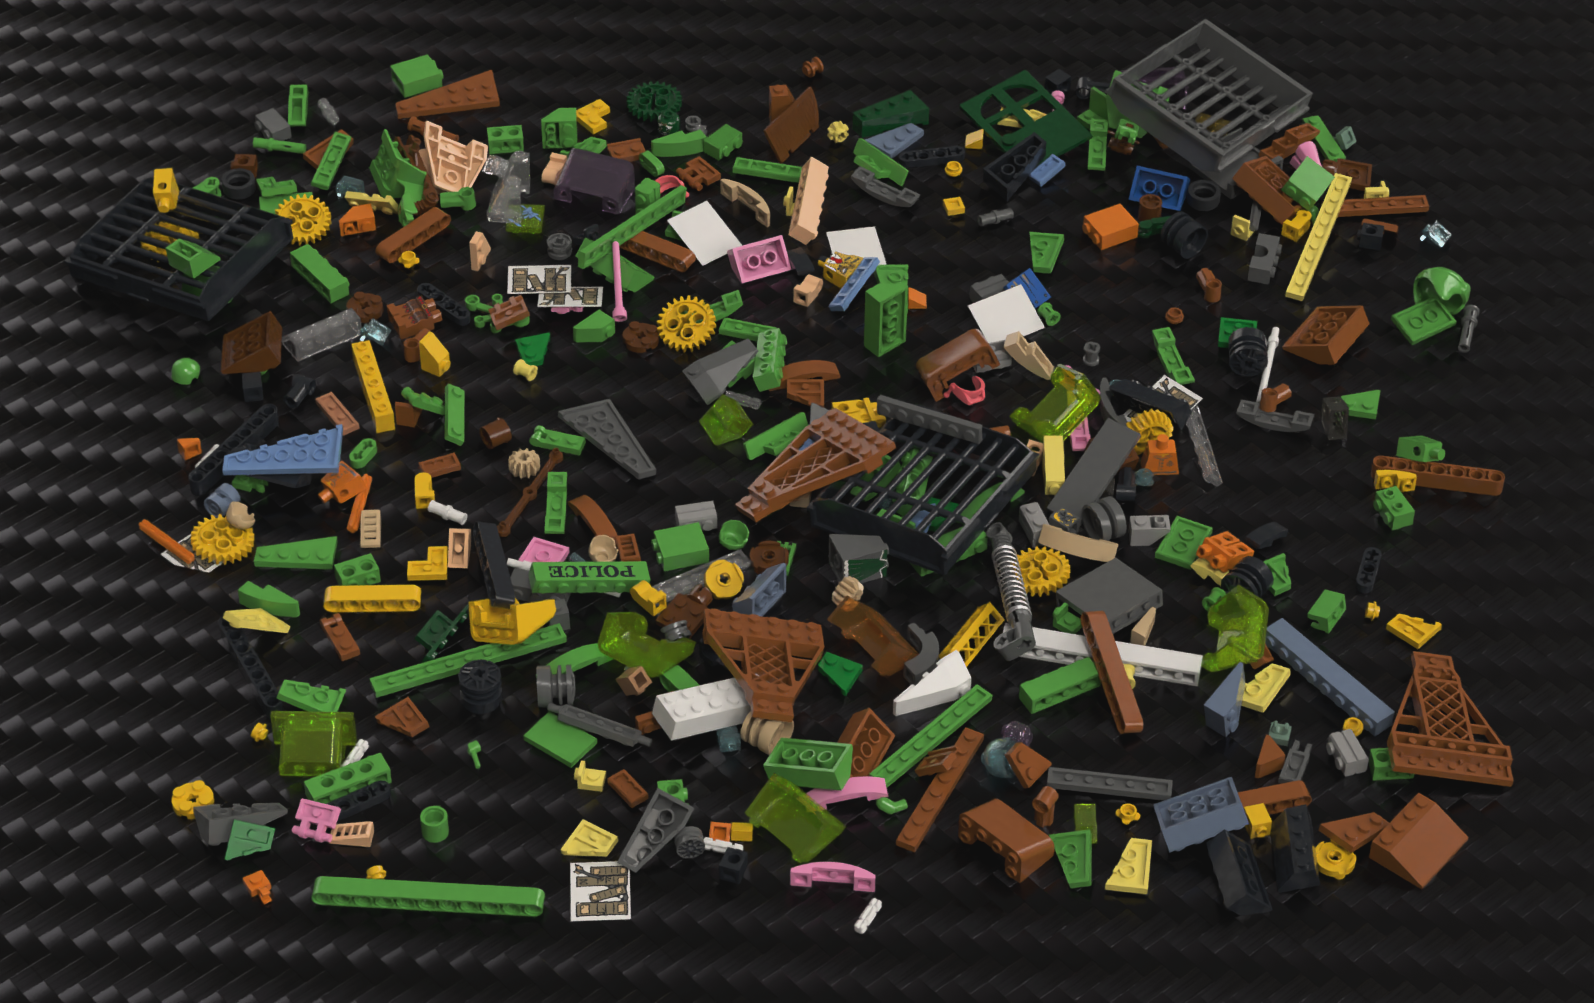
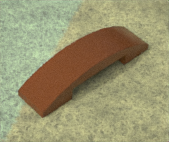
[768,360,840,391]
[568,495,618,547]

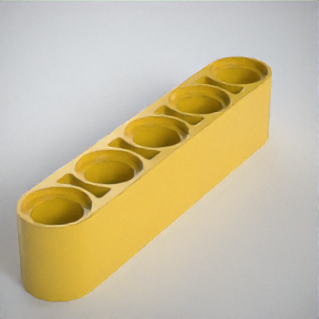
[323,585,421,612]

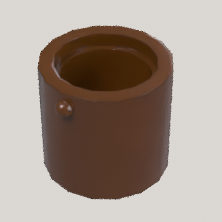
[1138,194,1162,221]
[479,418,512,449]

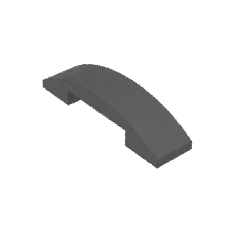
[851,166,920,207]
[1099,378,1127,427]
[1237,400,1314,432]

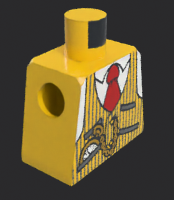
[818,251,863,288]

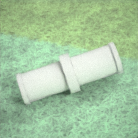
[428,500,467,525]

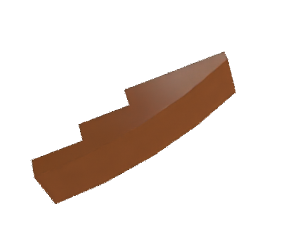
[1259,123,1320,160]

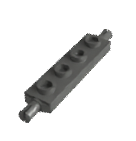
[547,702,652,747]

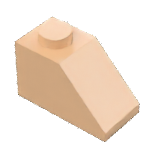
[448,528,471,568]

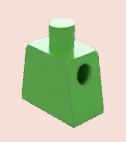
[1396,436,1445,462]

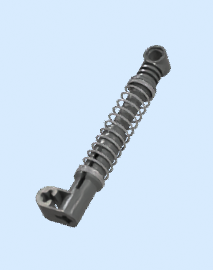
[986,522,1036,661]

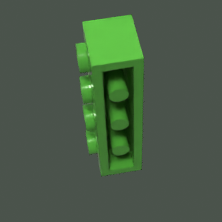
[753,328,787,392]

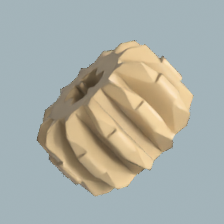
[508,448,540,479]
[832,576,864,611]

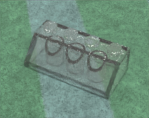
[282,308,362,362]

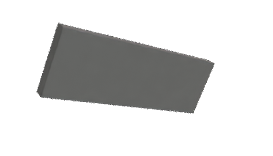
[1047,418,1141,527]

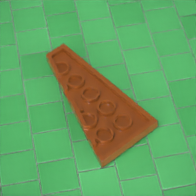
[395,70,500,119]

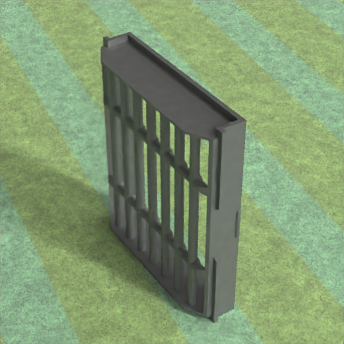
[1105,19,1313,173]

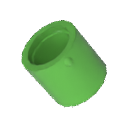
[420,806,449,843]

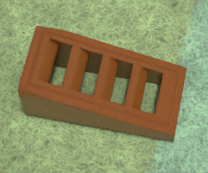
[615,534,641,562]

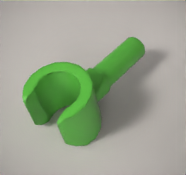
[467,740,481,769]

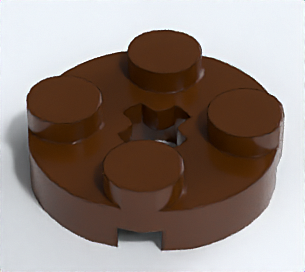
[346,291,383,323]
[622,321,659,353]
[750,541,789,574]

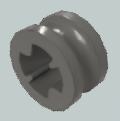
[685,116,701,132]

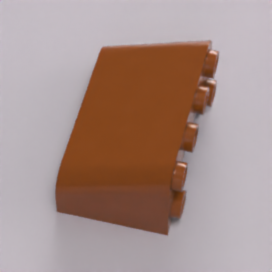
[958,799,1055,883]

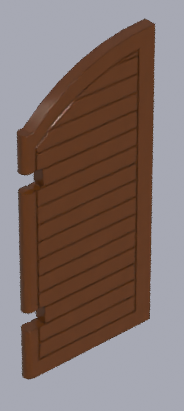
[763,87,819,164]

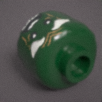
[658,110,680,136]

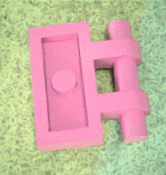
[292,798,341,843]

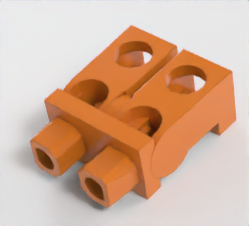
[1196,531,1254,573]

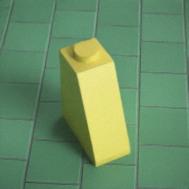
[1042,436,1065,495]

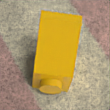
[419,331,451,377]

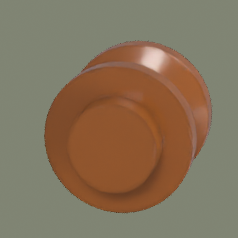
[802,57,824,78]

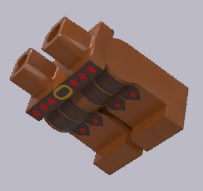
[387,296,442,340]

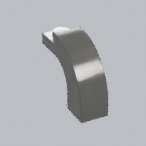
[903,623,939,686]

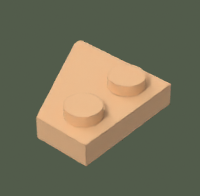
[469,231,491,271]

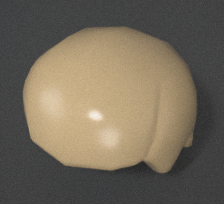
[226,501,255,530]
[589,535,618,562]

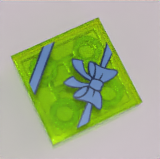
[506,204,545,234]

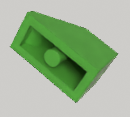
[573,310,615,342]

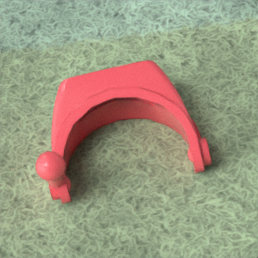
[655,175,689,198]
[943,376,985,405]

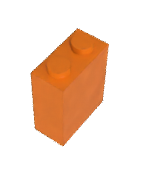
[1082,204,1139,250]

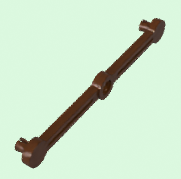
[497,448,563,537]

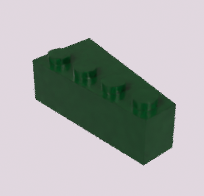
[853,90,929,138]

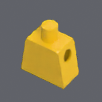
[153,168,179,213]

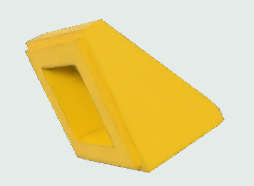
[965,129,984,149]
[731,822,753,841]

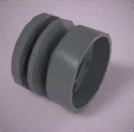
[537,664,575,708]

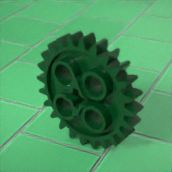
[627,81,682,122]

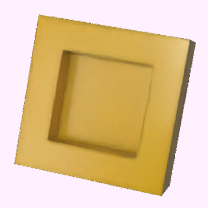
[943,197,965,216]

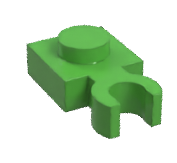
[232,475,269,493]

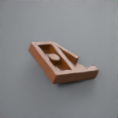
[375,697,429,737]

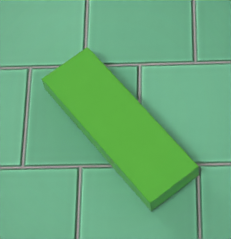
[719,318,777,341]

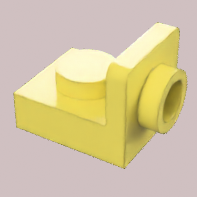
[1364,181,1389,199]
[574,761,606,792]

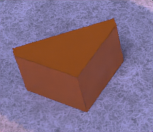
[395,402,422,427]
[1255,735,1286,778]

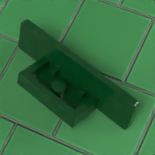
[414,604,469,664]

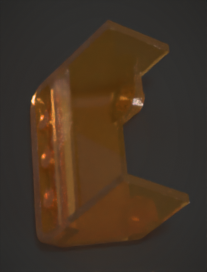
[827,595,919,676]

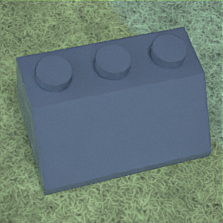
[732,563,786,616]

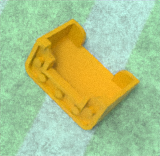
[468,598,556,645]

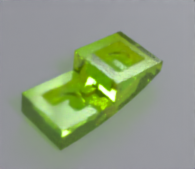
[1074,804,1097,844]

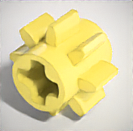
[827,121,849,143]

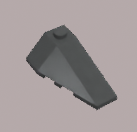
[682,339,759,405]
[617,788,694,872]
[193,803,288,846]

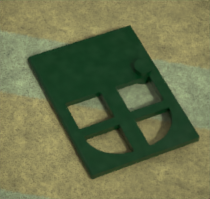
[959,70,1093,168]

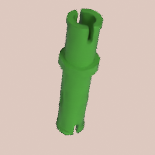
[253,137,306,154]

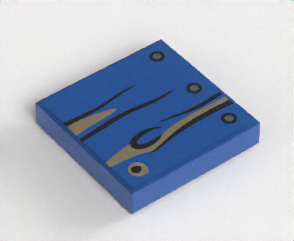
[1003,268,1051,309]

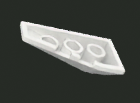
[893,650,971,716]

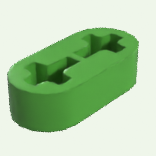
[639,150,665,177]
[349,438,377,469]

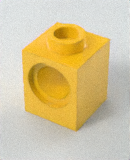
[1244,803,1272,839]

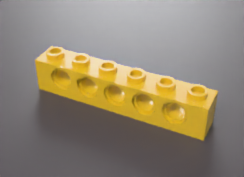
[351,340,395,433]

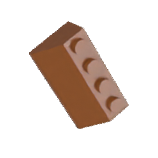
[837,708,895,778]

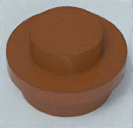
[1165,308,1184,324]

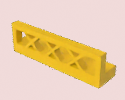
[939,602,1005,667]

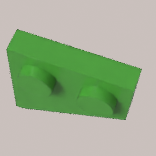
[560,137,607,165]
[1339,390,1380,420]
[1264,553,1291,596]

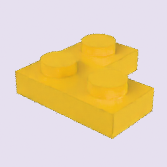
[576,99,610,134]
[407,546,448,581]

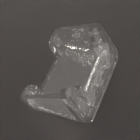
[487,151,530,223]

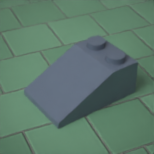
[1204,662,1245,737]

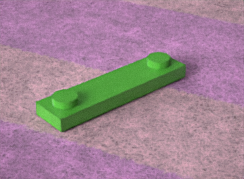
[1302,115,1346,162]
[311,132,351,191]
[733,157,802,183]
[445,383,464,446]

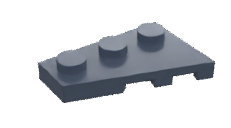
[865,123,924,159]

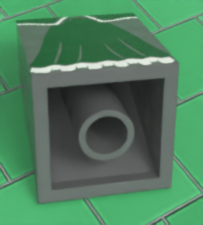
[829,534,889,583]

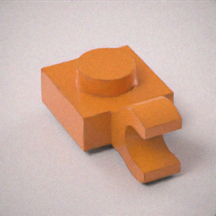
[242,870,272,904]

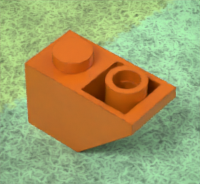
[339,204,376,236]

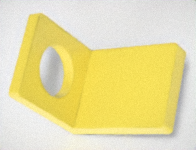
[783,187,795,216]
[1231,215,1253,241]

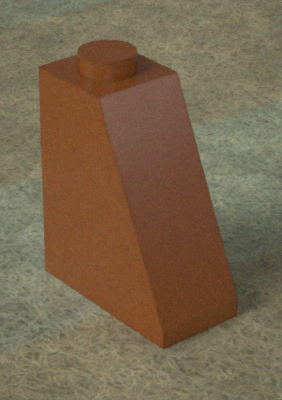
[769,85,795,123]

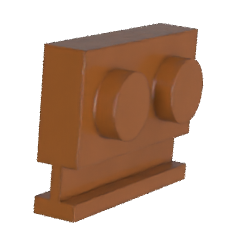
[607,138,646,165]
[915,745,961,777]

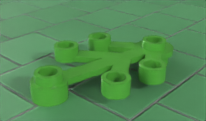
[465,294,530,333]

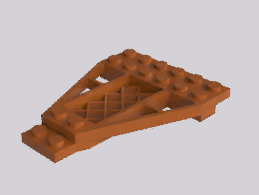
[735,408,896,522]
[703,609,825,722]
[1387,651,1514,787]

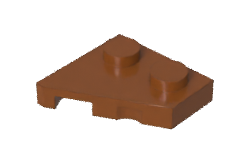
[787,379,824,408]
[1005,742,1052,788]

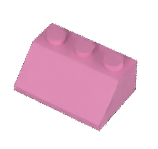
[727,235,792,283]

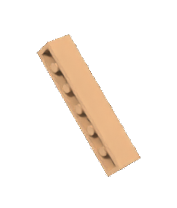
[788,157,829,245]

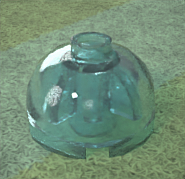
[981,737,1015,779]

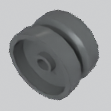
[1081,496,1127,541]

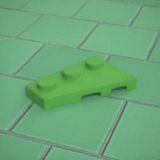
[1030,232,1064,273]
[277,680,346,721]
[1049,829,1092,888]

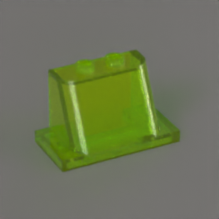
[271,711,357,776]

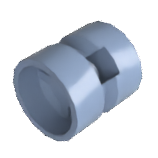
[204,483,240,518]

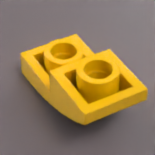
[1374,470,1417,492]

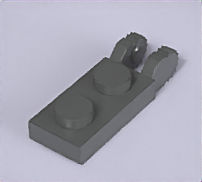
[1278,740,1312,784]

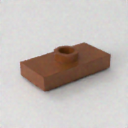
[1362,219,1398,234]
[419,453,461,478]
[607,769,649,808]

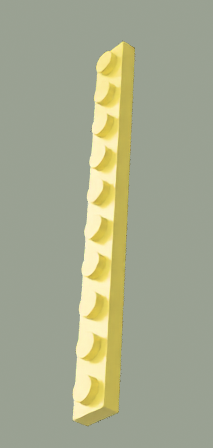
[1285,173,1352,301]

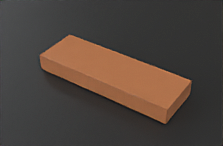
[315,392,360,436]

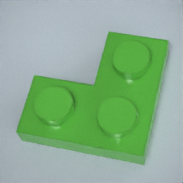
[256,177,297,198]

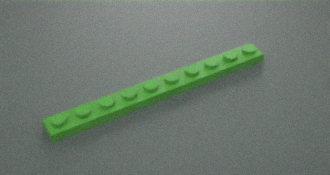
[578,185,687,269]
[370,623,567,698]

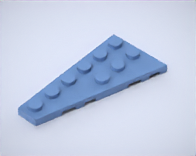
[223,424,343,475]

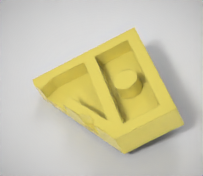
[561,819,619,857]

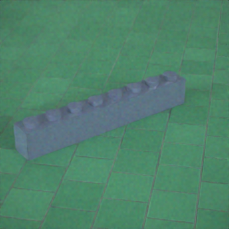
[1263,618,1395,736]

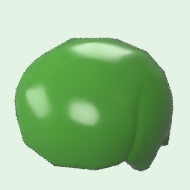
[171,358,200,385]
[719,520,749,551]

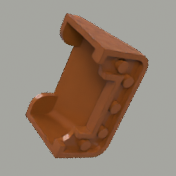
[916,329,1000,402]

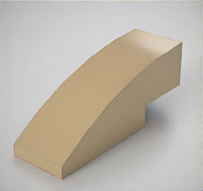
[1004,331,1054,380]

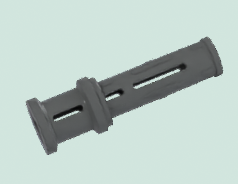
[1458,305,1480,353]

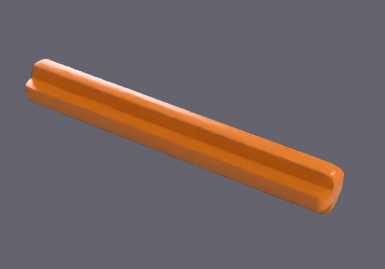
[347,474,372,533]
[139,519,195,564]

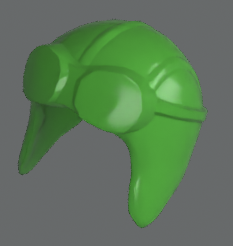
[1413,267,1471,315]

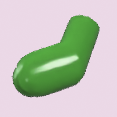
[876,797,908,814]

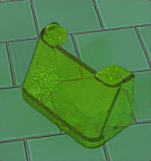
[1009,364,1100,443]
[1201,584,1269,672]
[598,612,696,678]
[745,773,846,864]

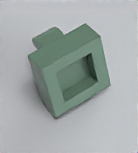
[1333,126,1356,150]
[1269,720,1292,746]

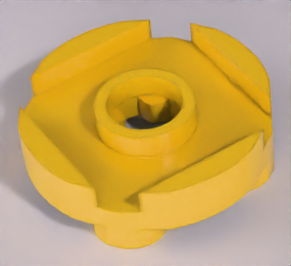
[704,560,744,600]
[172,780,214,819]
[1315,840,1356,879]

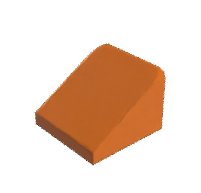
[908,287,927,309]
[177,438,202,460]
[709,822,732,842]

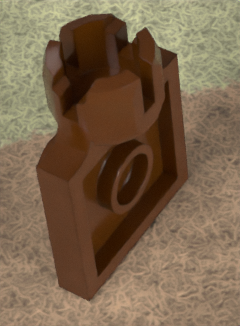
[1322,158,1372,191]
[655,584,713,641]

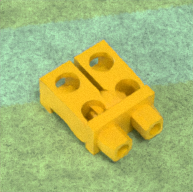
[832,398,886,428]

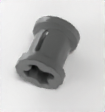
[1083,342,1100,366]

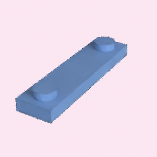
[828,257,880,311]

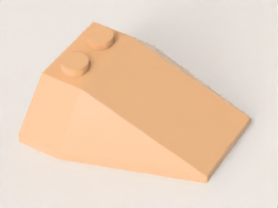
[424,121,488,192]

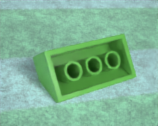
[575,238,655,292]
[864,283,908,357]
[763,738,853,791]

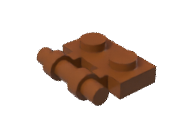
[676,156,721,191]
[488,295,530,330]

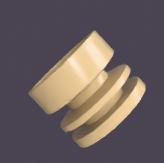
[740,711,794,755]

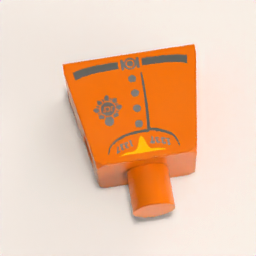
[1141,434,1179,475]
[317,461,367,504]

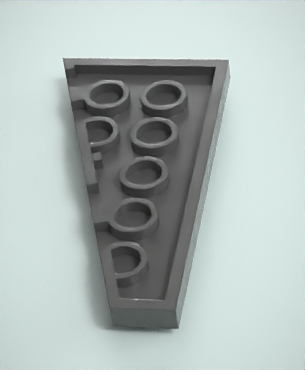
[558,399,656,479]

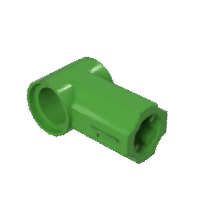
[440,187,476,210]

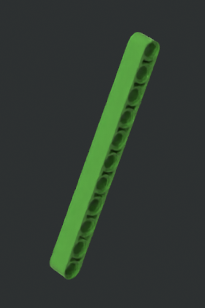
[311,876,545,917]

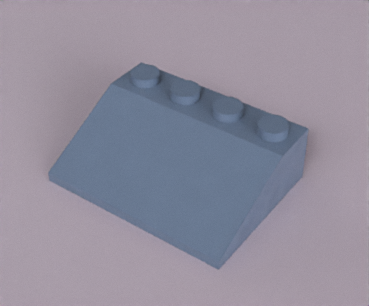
[1153,777,1249,852]

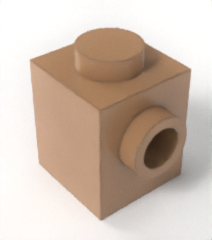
[616,666,652,696]

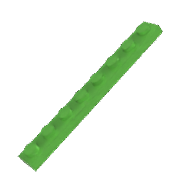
[869,684,992,788]

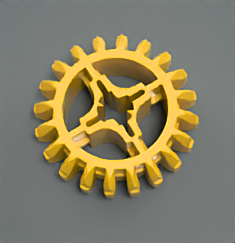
[1126,409,1173,455]

